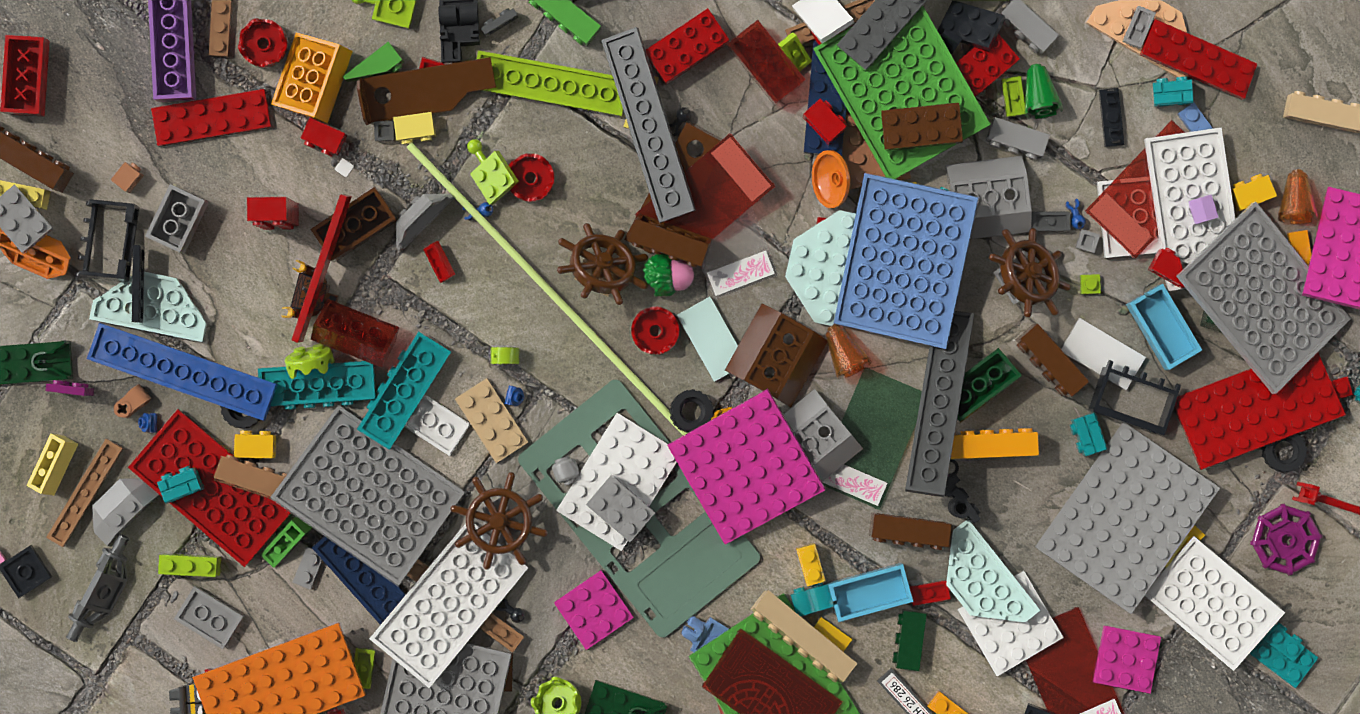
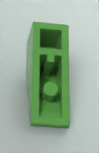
[343,42,404,82]
[261,517,313,568]

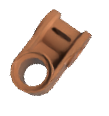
[114,384,152,418]

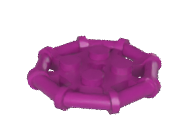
[1250,503,1323,576]

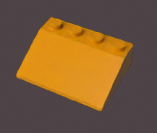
[271,32,353,123]

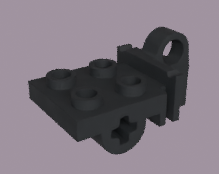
[438,0,480,63]
[945,459,981,523]

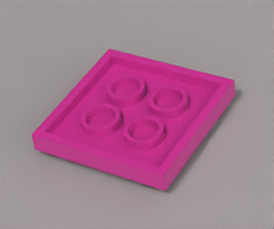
[554,570,634,650]
[1093,625,1161,694]

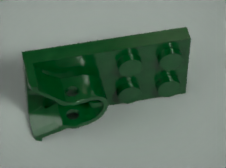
[0,340,73,385]
[585,679,669,714]

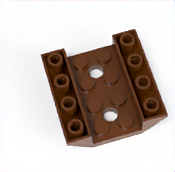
[724,303,828,408]

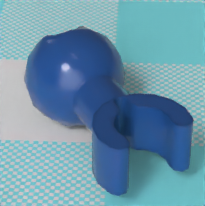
[1065,198,1086,229]
[463,202,493,220]

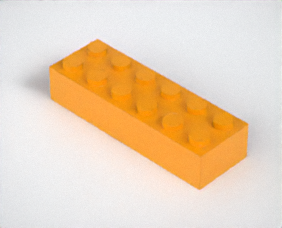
[951,428,1039,459]

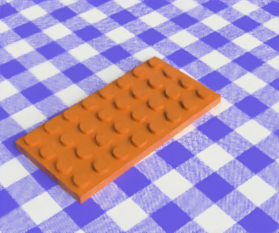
[192,623,366,714]

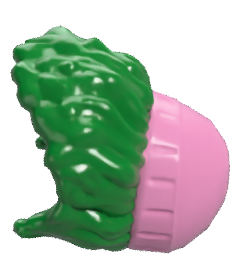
[643,253,694,297]

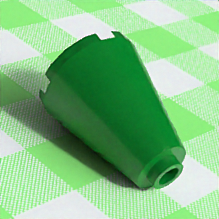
[1025,64,1063,119]

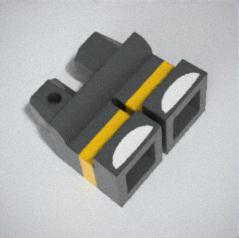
[169,684,206,714]

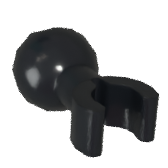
[669,107,691,136]
[496,598,525,623]

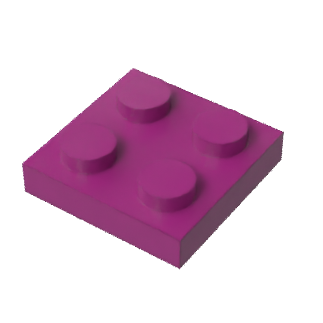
[45,380,94,396]

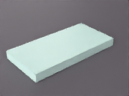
[677,297,738,382]

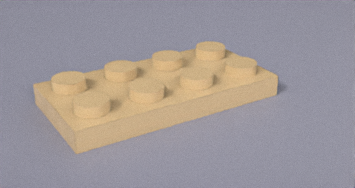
[455,378,529,463]

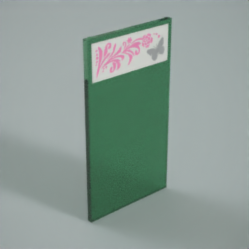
[822,367,922,510]

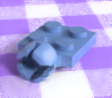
[682,617,729,652]

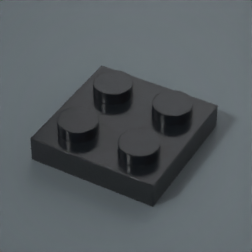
[0,545,52,599]

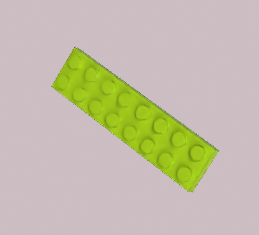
[477,50,623,117]

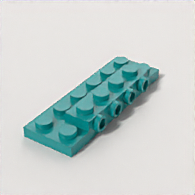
[357,331,451,450]
[258,360,376,410]
[1249,622,1318,688]

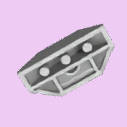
[396,194,455,252]
[92,479,159,546]

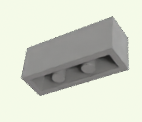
[1001,0,1059,55]
[986,117,1050,160]

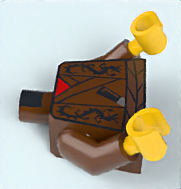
[281,260,339,318]

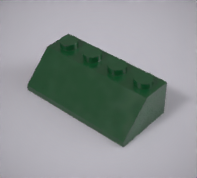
[957,348,1022,423]

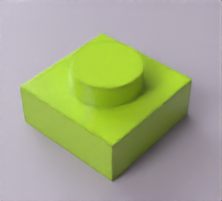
[1080,274,1101,294]

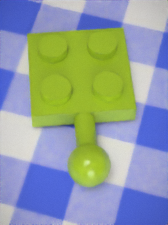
[352,0,417,29]
[467,139,519,205]

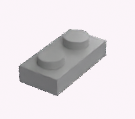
[1122,5,1156,49]
[292,547,323,590]

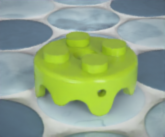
[284,343,334,379]
[531,677,581,714]

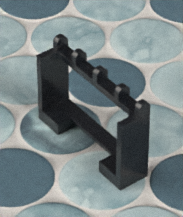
[75,199,140,282]
[1088,360,1181,436]

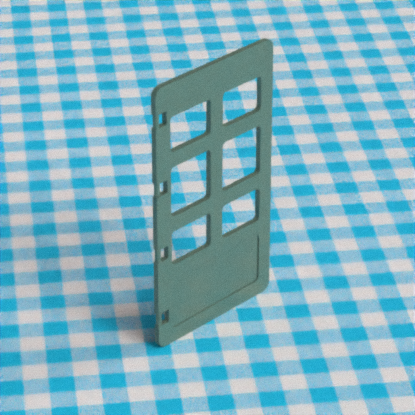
[518,380,760,637]

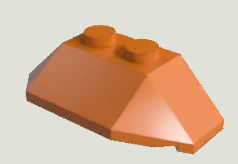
[0,228,71,279]

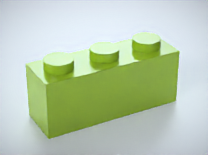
[158,553,221,577]

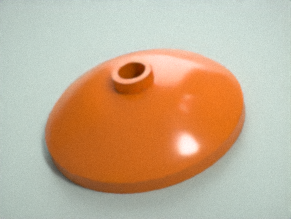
[812,150,851,208]

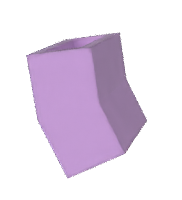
[1188,195,1218,224]

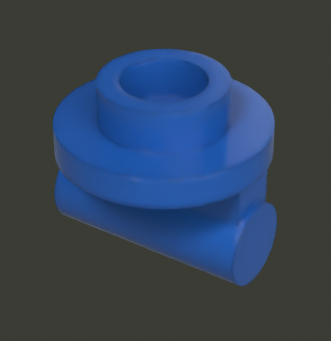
[504,385,524,406]
[138,413,157,433]

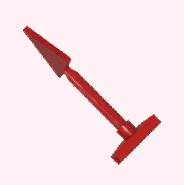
[1292,482,1360,515]

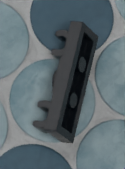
[1098,88,1125,147]

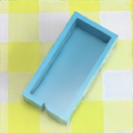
[1126,284,1202,370]
[827,563,913,622]

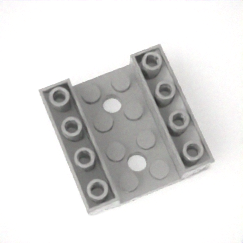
[945,156,1032,239]
[783,389,863,481]

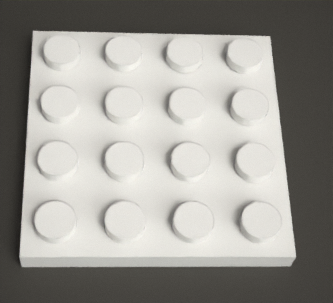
[957,571,1063,676]

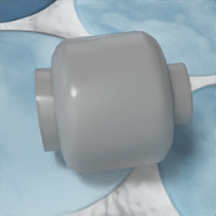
[552,456,580,486]

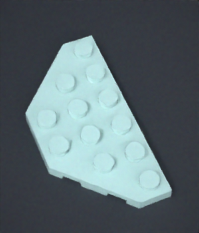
[785,210,856,326]
[89,272,207,342]
[946,519,1040,623]

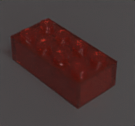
[310,299,399,368]

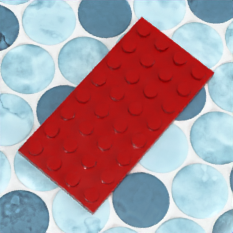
[1174,352,1346,471]
[128,409,291,567]

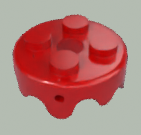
[238,18,288,68]
[509,153,555,202]
[631,307,679,355]

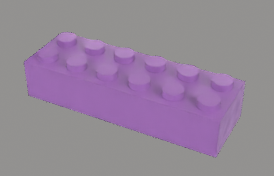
[148,0,196,102]

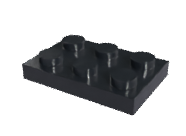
[937,0,1006,51]

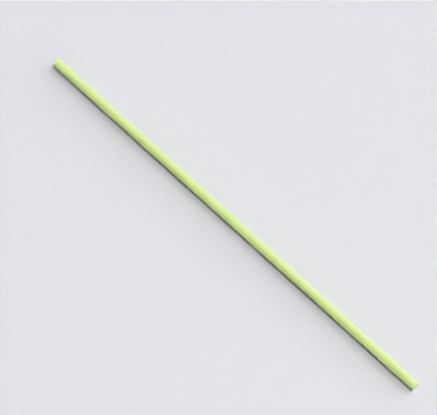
[406,143,689,435]

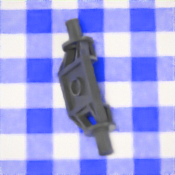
[66,534,130,642]

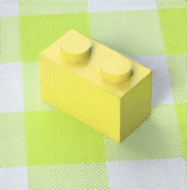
[393,112,436,145]

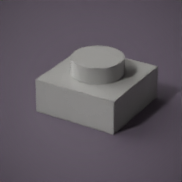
[1075,229,1100,254]

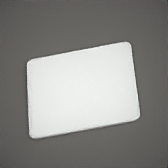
[335,158,354,177]

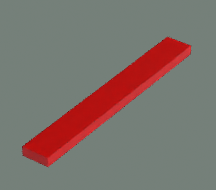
[292,194,352,343]

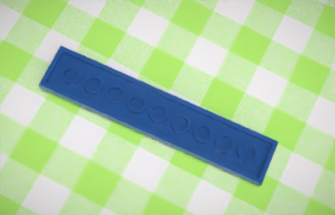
[87,323,278,421]

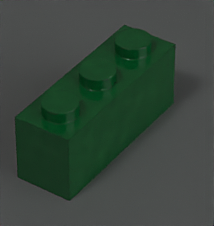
[892,609,927,671]

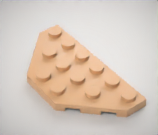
[1086,0,1188,77]

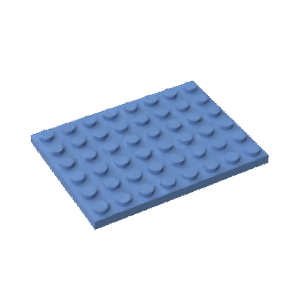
[834,173,979,349]

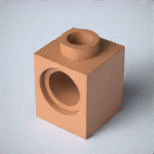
[111,162,144,193]

